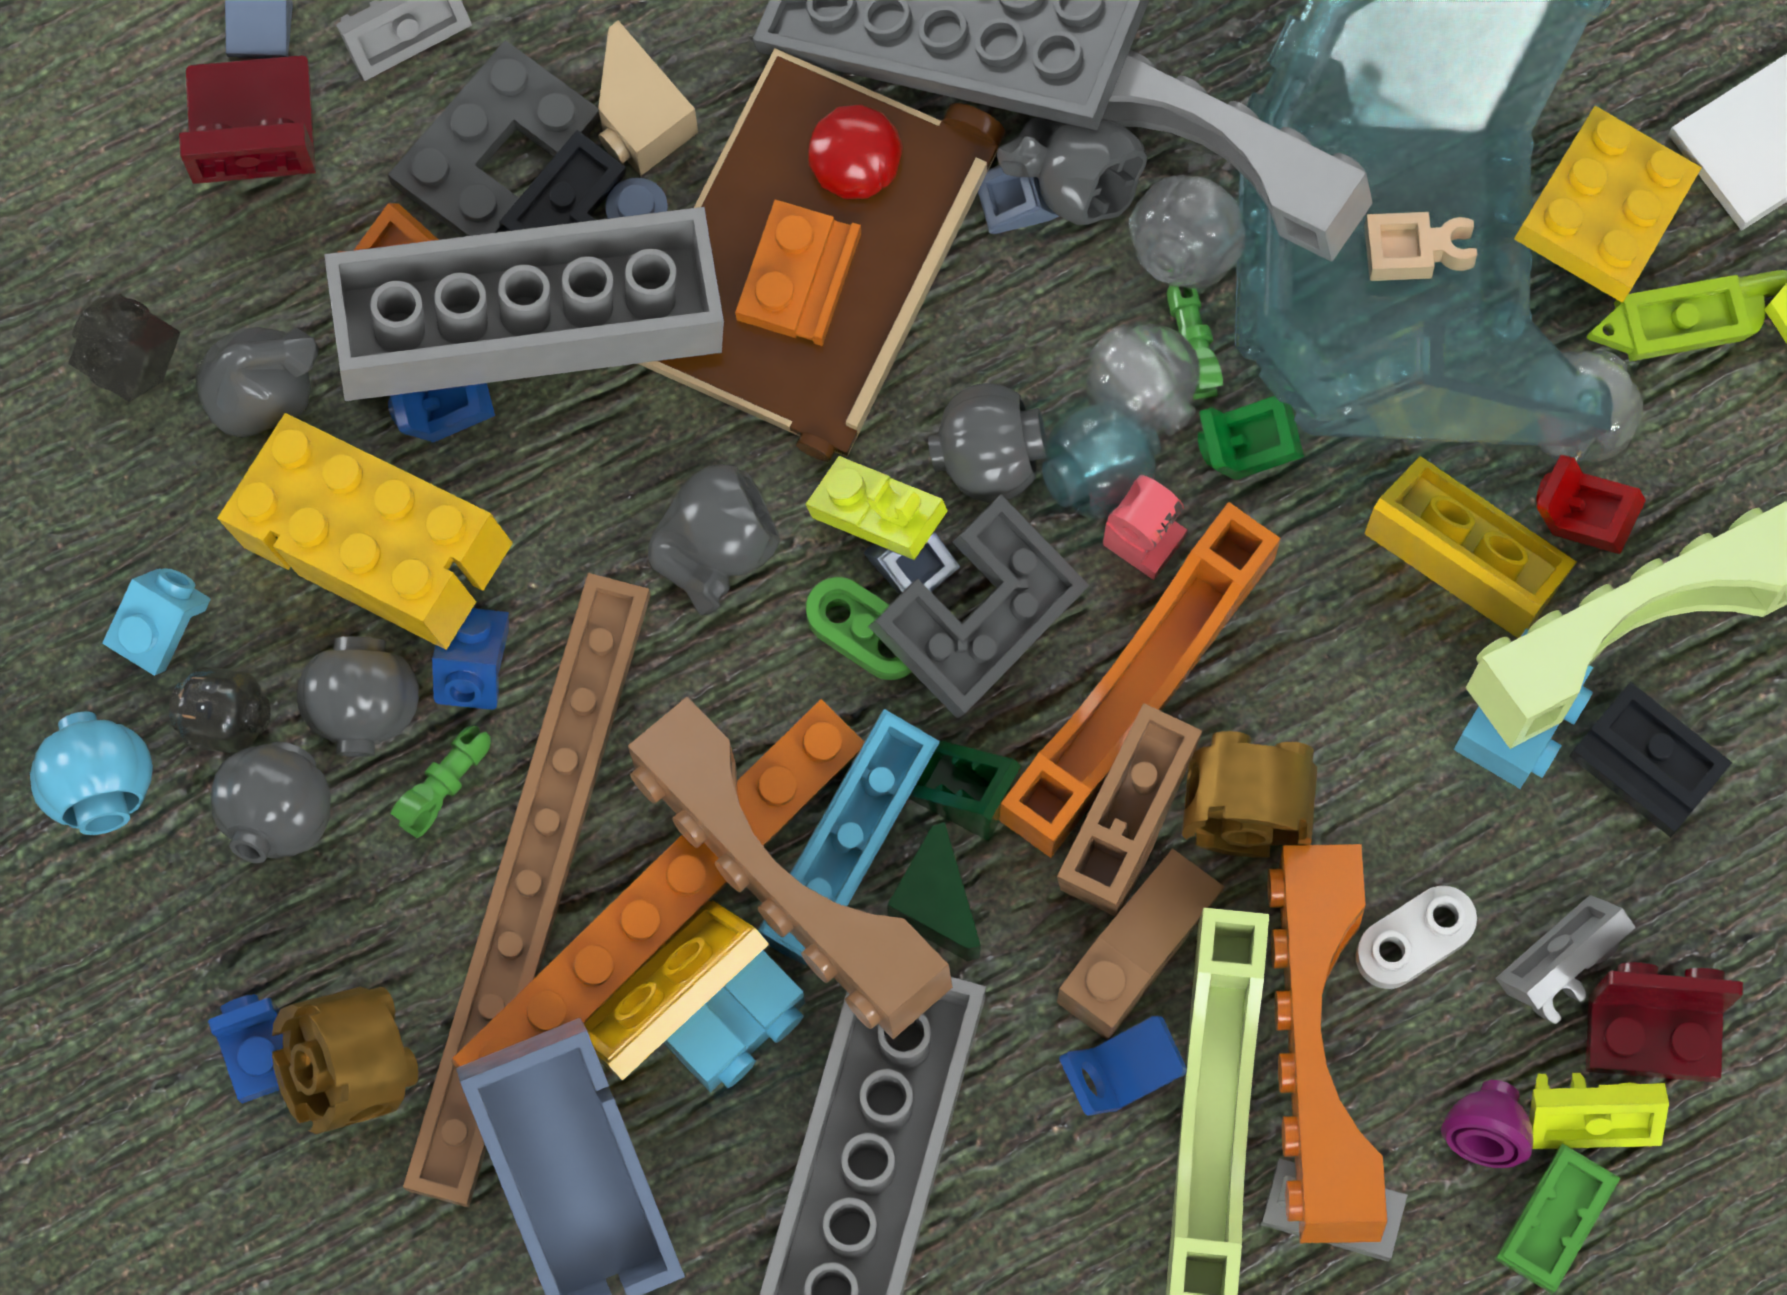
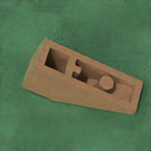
[1057,703,1202,917]
[1057,849,1225,1040]

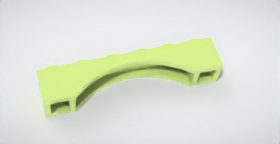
[1466,501,1787,749]
[1166,908,1269,1295]

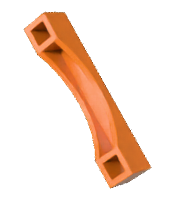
[999,502,1281,858]
[1268,844,1387,1243]

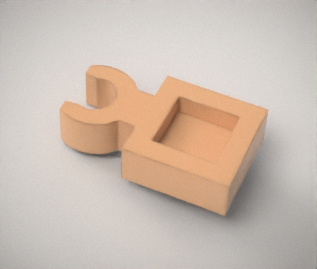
[1364,212,1477,281]

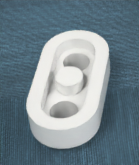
[1355,886,1477,989]

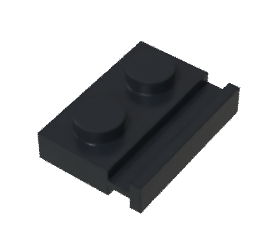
[1569,682,1733,838]

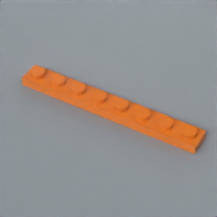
[452,699,864,1068]

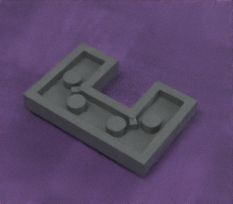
[388,40,601,237]
[868,494,1089,718]

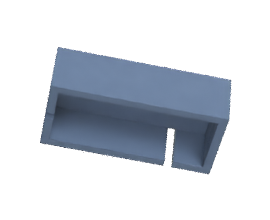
[456,1018,685,1295]

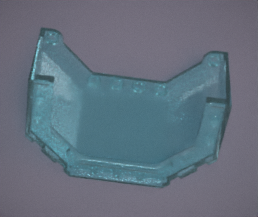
[1235,0,1613,447]

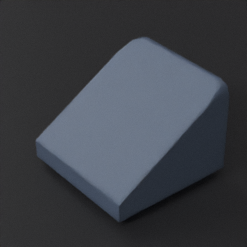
[225,0,293,58]
[978,165,1059,234]
[864,532,960,594]

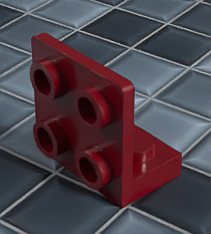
[179,55,316,184]
[1586,962,1743,1082]

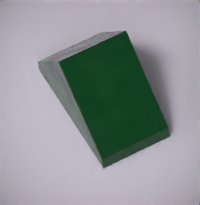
[908,740,1021,841]
[887,822,981,961]

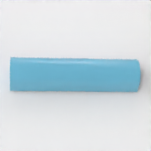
[758,709,940,965]

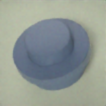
[606,178,668,219]

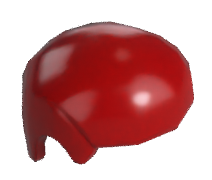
[808,104,903,200]

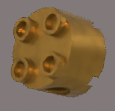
[1182,731,1318,858]
[272,986,419,1135]

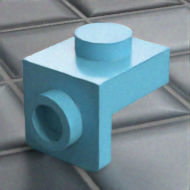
[102,568,210,676]

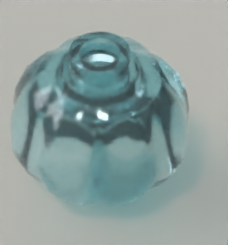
[1042,404,1161,519]

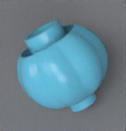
[30,711,153,835]

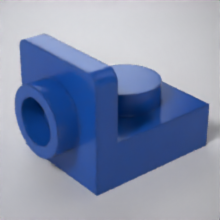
[208,994,283,1104]

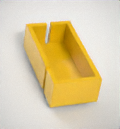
[217,413,513,650]

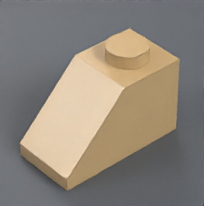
[598,20,698,176]

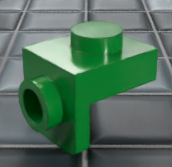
[1197,393,1304,480]

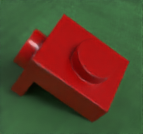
[1537,454,1646,554]

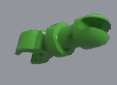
[1167,280,1223,400]
[390,725,491,838]

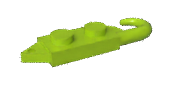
[1586,270,1787,362]

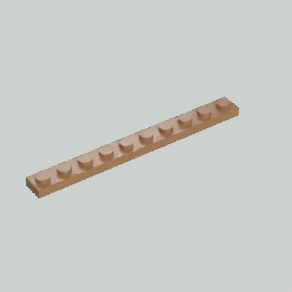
[403,573,651,1208]

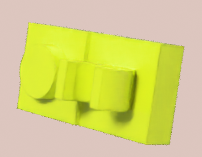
[805,456,948,560]
[1529,1073,1669,1149]

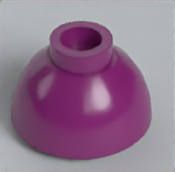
[1441,1080,1533,1168]

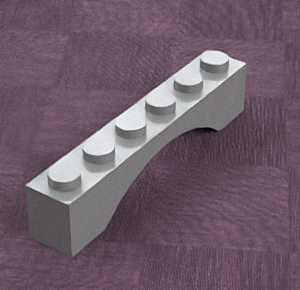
[1102,50,1373,262]

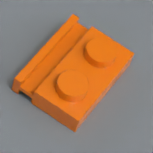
[735,199,861,346]

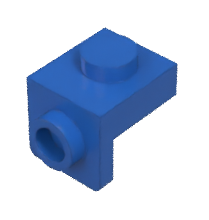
[388,383,495,442]
[432,608,509,710]

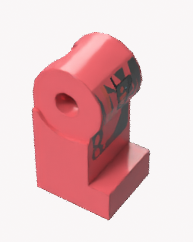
[1103,475,1188,580]

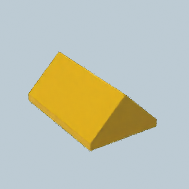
[1364,456,1577,638]

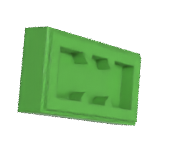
[1494,1144,1620,1294]

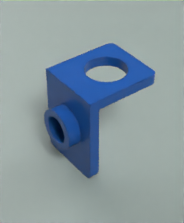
[1059,1016,1187,1116]

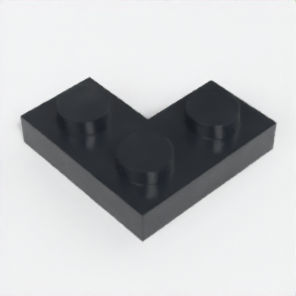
[499,130,626,232]

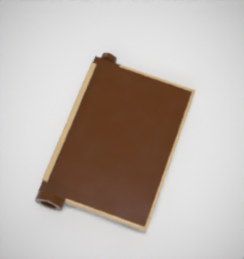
[637,48,1005,462]

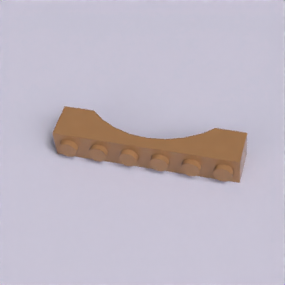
[628,697,953,1039]

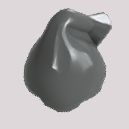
[997,118,1147,225]
[196,327,319,438]
[648,464,780,616]

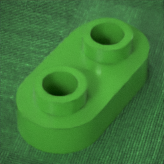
[806,577,912,680]

